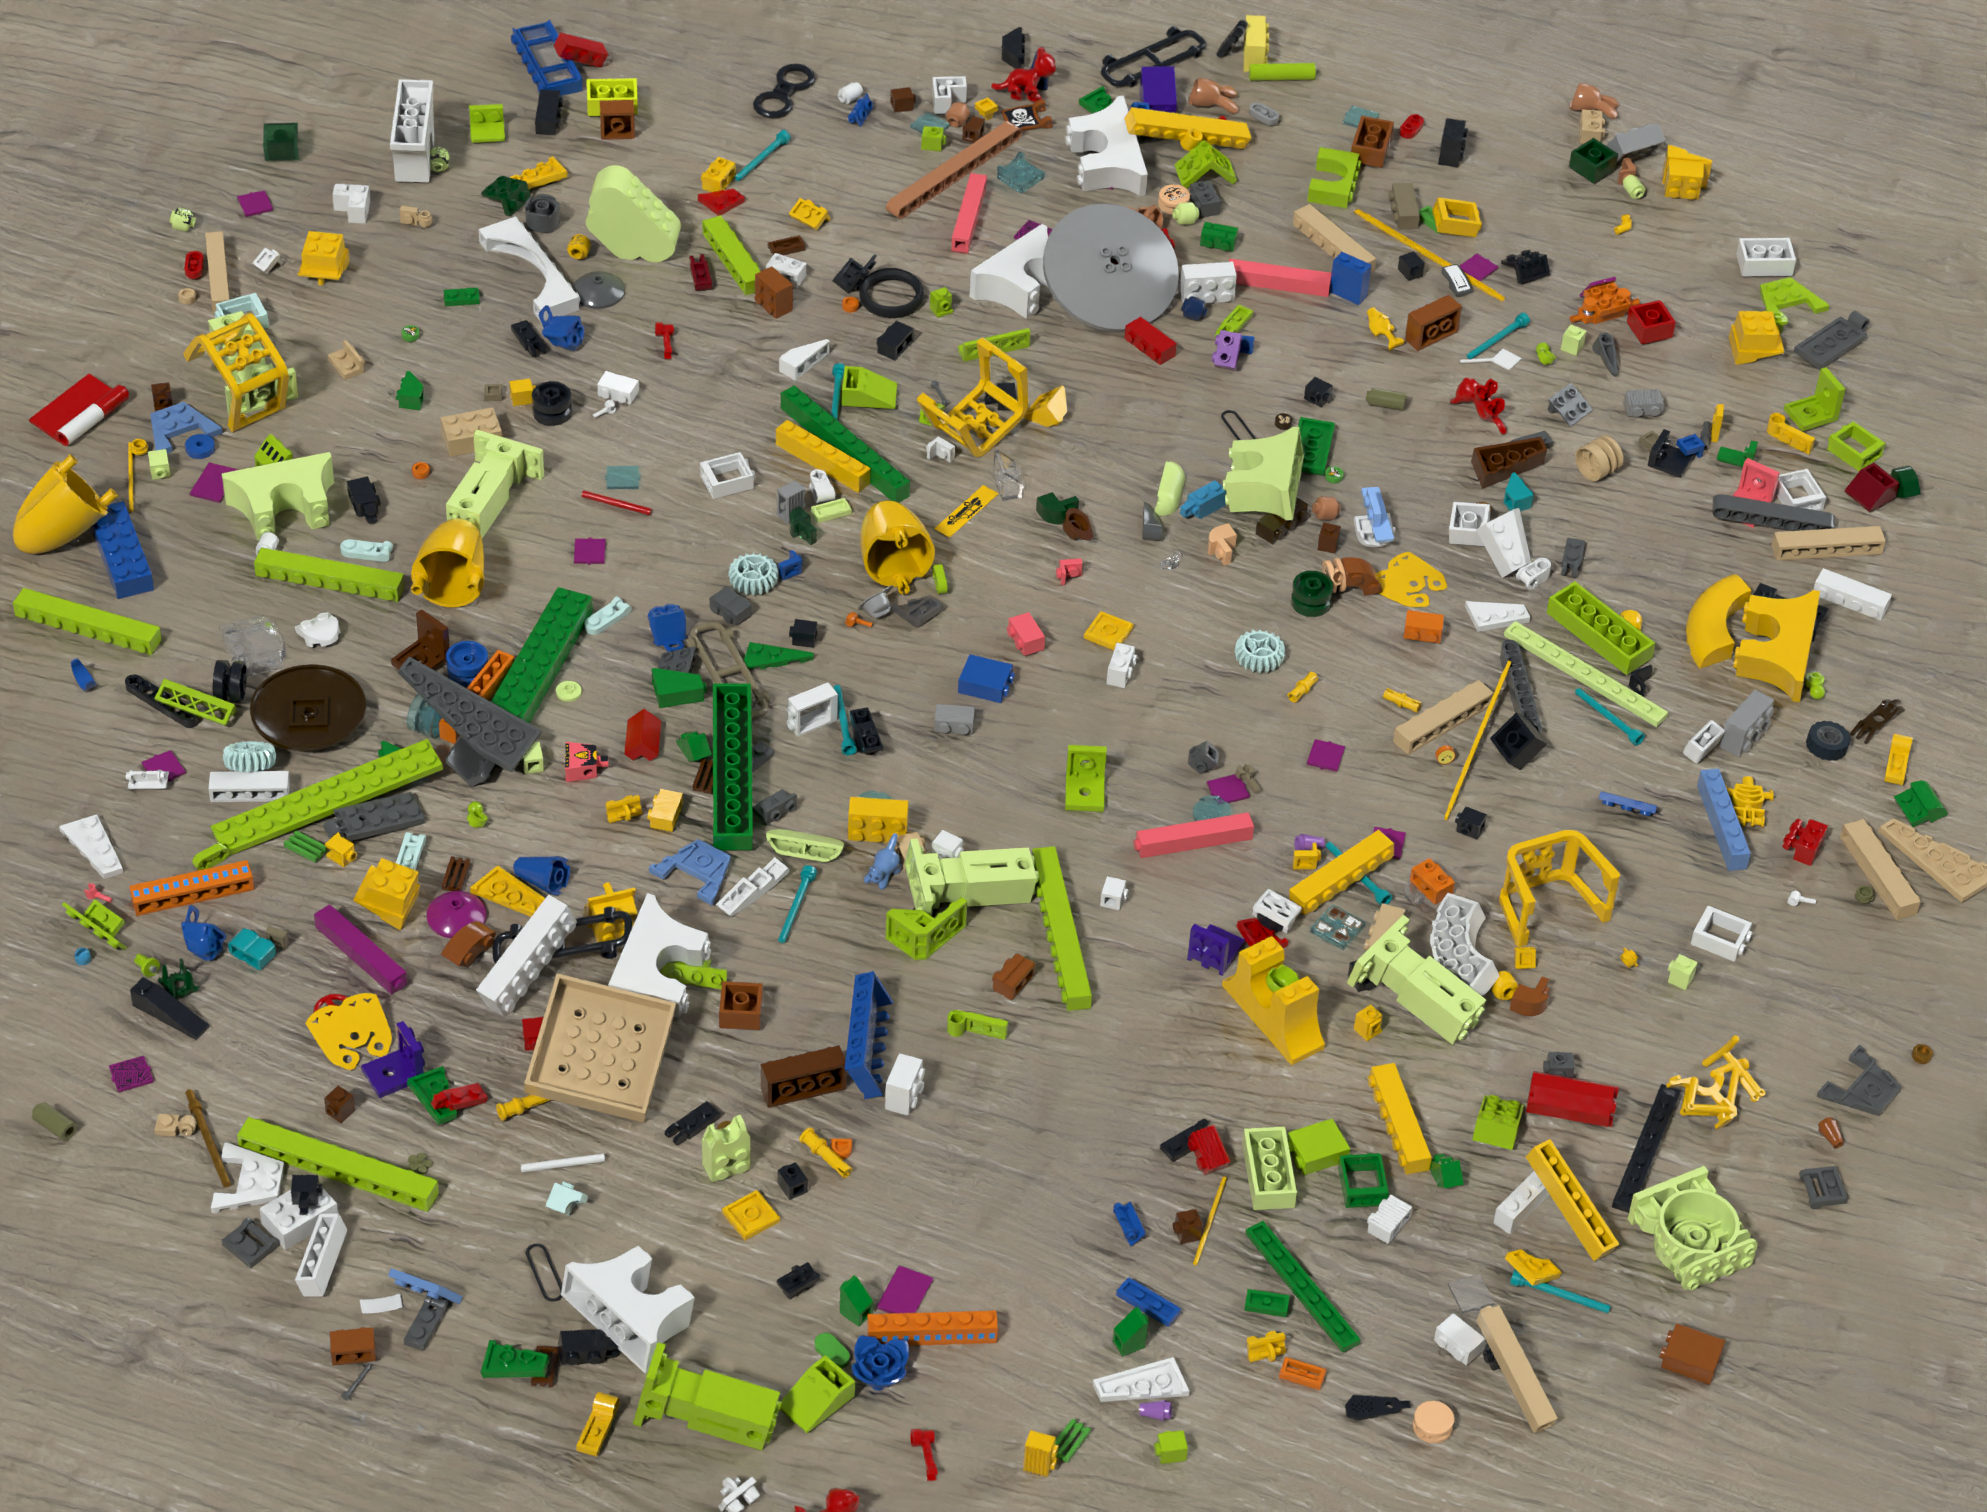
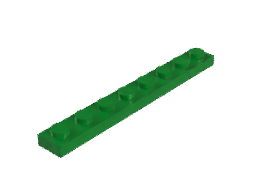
[1245,1221,1361,1353]

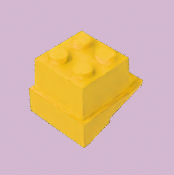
[1662,145,1712,200]
[298,231,350,286]
[1728,311,1784,365]
[353,858,420,930]
[583,882,638,942]

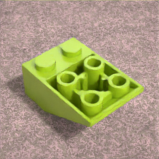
[842,366,897,409]
[1472,1095,1524,1150]
[780,1355,855,1433]

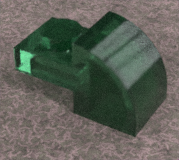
[790,506,817,545]

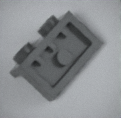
[752,789,797,825]

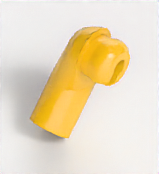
[1614,214,1632,235]

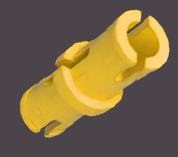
[1287,672,1319,703]
[1383,688,1422,713]

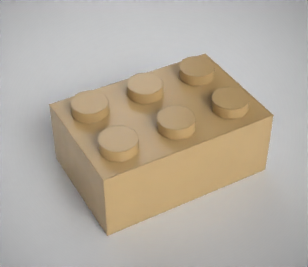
[440,407,502,457]

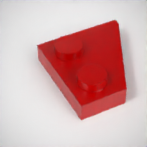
[698,189,745,216]
[1236,917,1289,948]

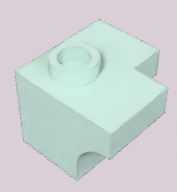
[545,1181,588,1216]

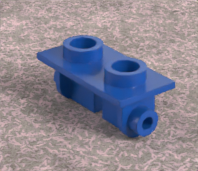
[848,93,873,126]
[1113,1202,1146,1247]

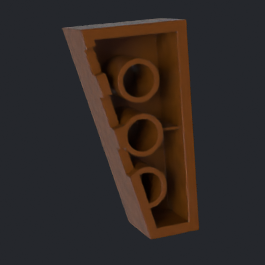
[1471,437,1547,489]

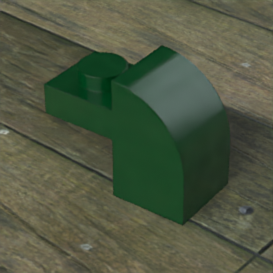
[1889,465,1921,498]
[1036,492,1079,525]

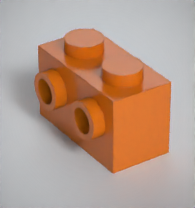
[1403,610,1444,643]
[1410,858,1455,905]

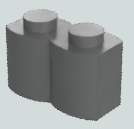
[709,587,752,625]

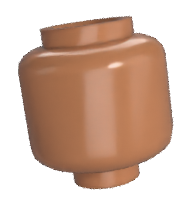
[946,102,970,127]
[1312,496,1340,520]

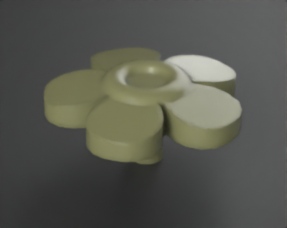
[408,1153,432,1174]

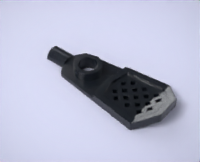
[1345,1395,1411,1421]

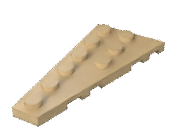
[1879,818,1987,903]

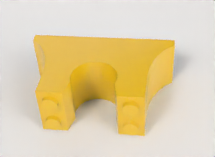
[1733,590,1820,703]
[1222,936,1325,1065]

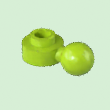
[1536,342,1556,365]
[1805,672,1825,700]
[467,801,488,828]

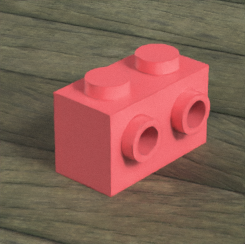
[1007,612,1045,656]

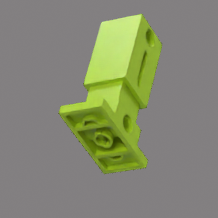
[633,1342,782,1451]

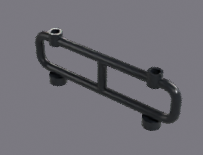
[1101,26,1206,88]
[492,906,632,964]

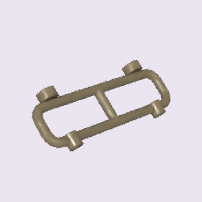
[684,621,770,720]

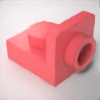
[1056,558,1083,585]

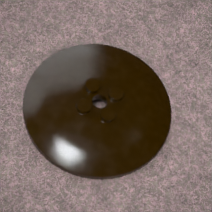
[250,664,366,751]

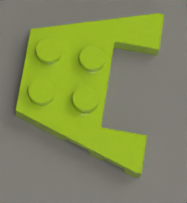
[1759,277,1830,314]

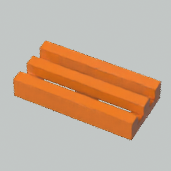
[1279,1357,1327,1390]

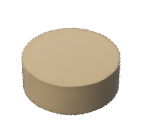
[178,288,196,304]

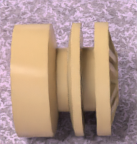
[1575,435,1623,482]

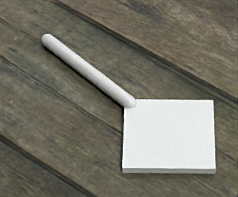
[1460,349,1522,371]

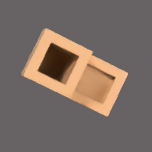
[1208,523,1237,566]

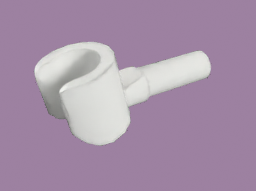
[593,400,616,418]
[1787,891,1816,906]

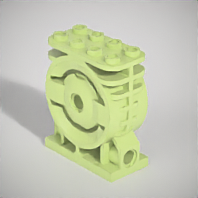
[1628,1166,1758,1291]

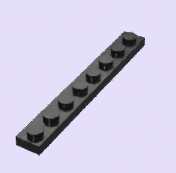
[1612,1084,1681,1213]

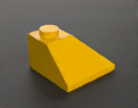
[1024,385,1067,427]

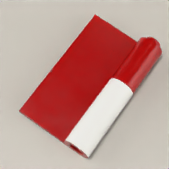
[29,373,129,446]

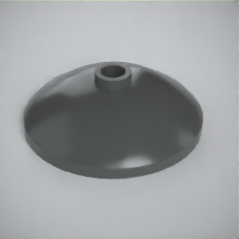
[572,271,625,309]

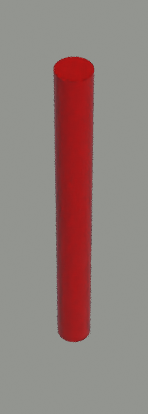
[581,490,652,516]

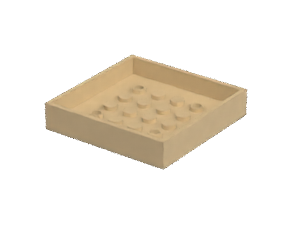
[524,973,676,1123]

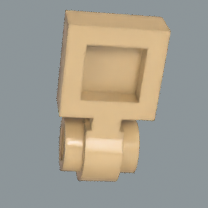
[400,205,432,228]
[154,1114,197,1137]

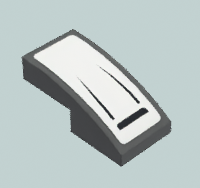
[1441,264,1472,296]

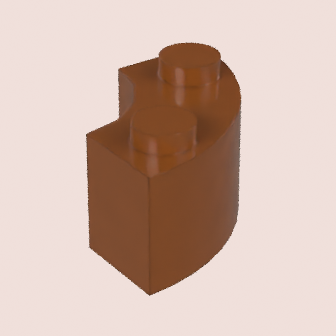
[1341,557,1382,596]
[441,921,497,967]

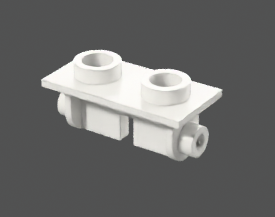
[126,770,169,789]

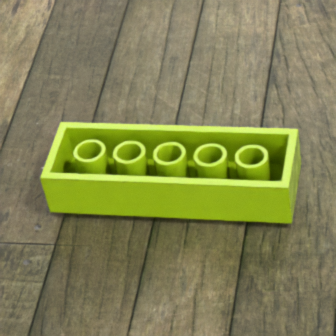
[1546,581,1655,675]

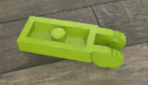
[1215,304,1254,337]

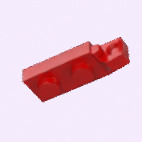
[431,1083,488,1111]

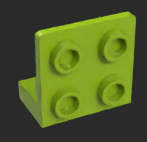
[469,104,505,143]

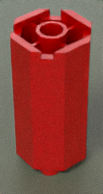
[1526,1071,1619,1127]

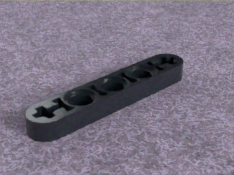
[125,674,199,728]

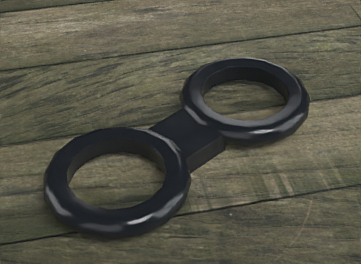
[753,64,815,119]

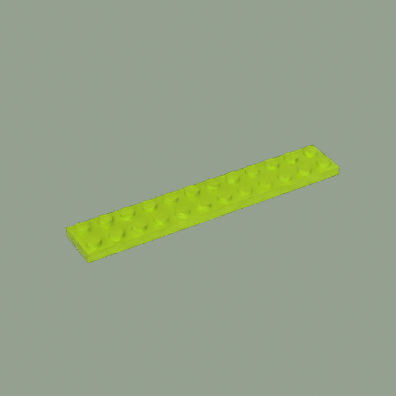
[210,738,443,856]

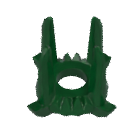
[157,958,200,998]

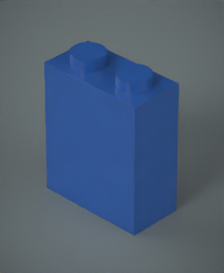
[1329,252,1372,305]
[958,654,1015,703]

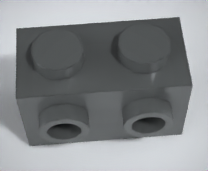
[1189,180,1221,218]

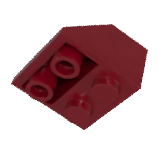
[1844,463,1899,512]

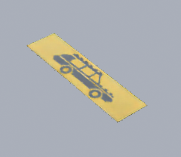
[934,485,999,538]

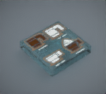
[1310,904,1365,950]

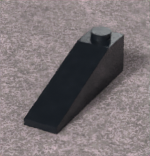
[130,977,209,1040]

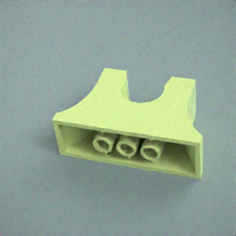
[1223,427,1304,520]
[222,452,334,541]

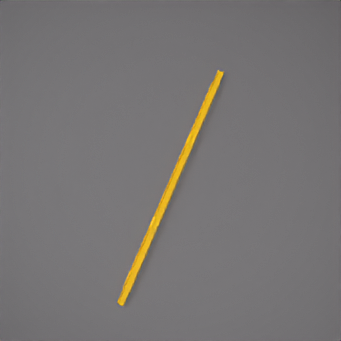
[1354,208,1505,301]
[1444,661,1511,820]

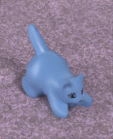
[864,833,902,890]

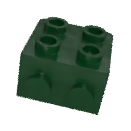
[481,176,531,216]

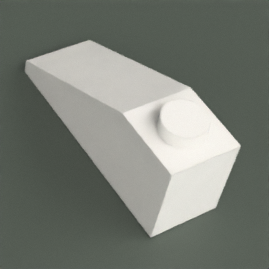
[779,339,830,381]

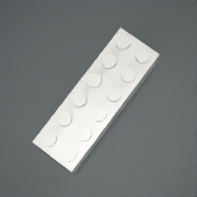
[476,895,577,1017]

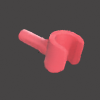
[84,883,112,903]

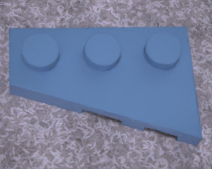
[388,1268,463,1305]

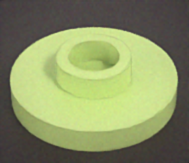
[556,681,581,702]

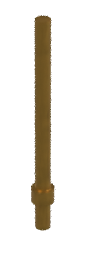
[185,1089,231,1188]

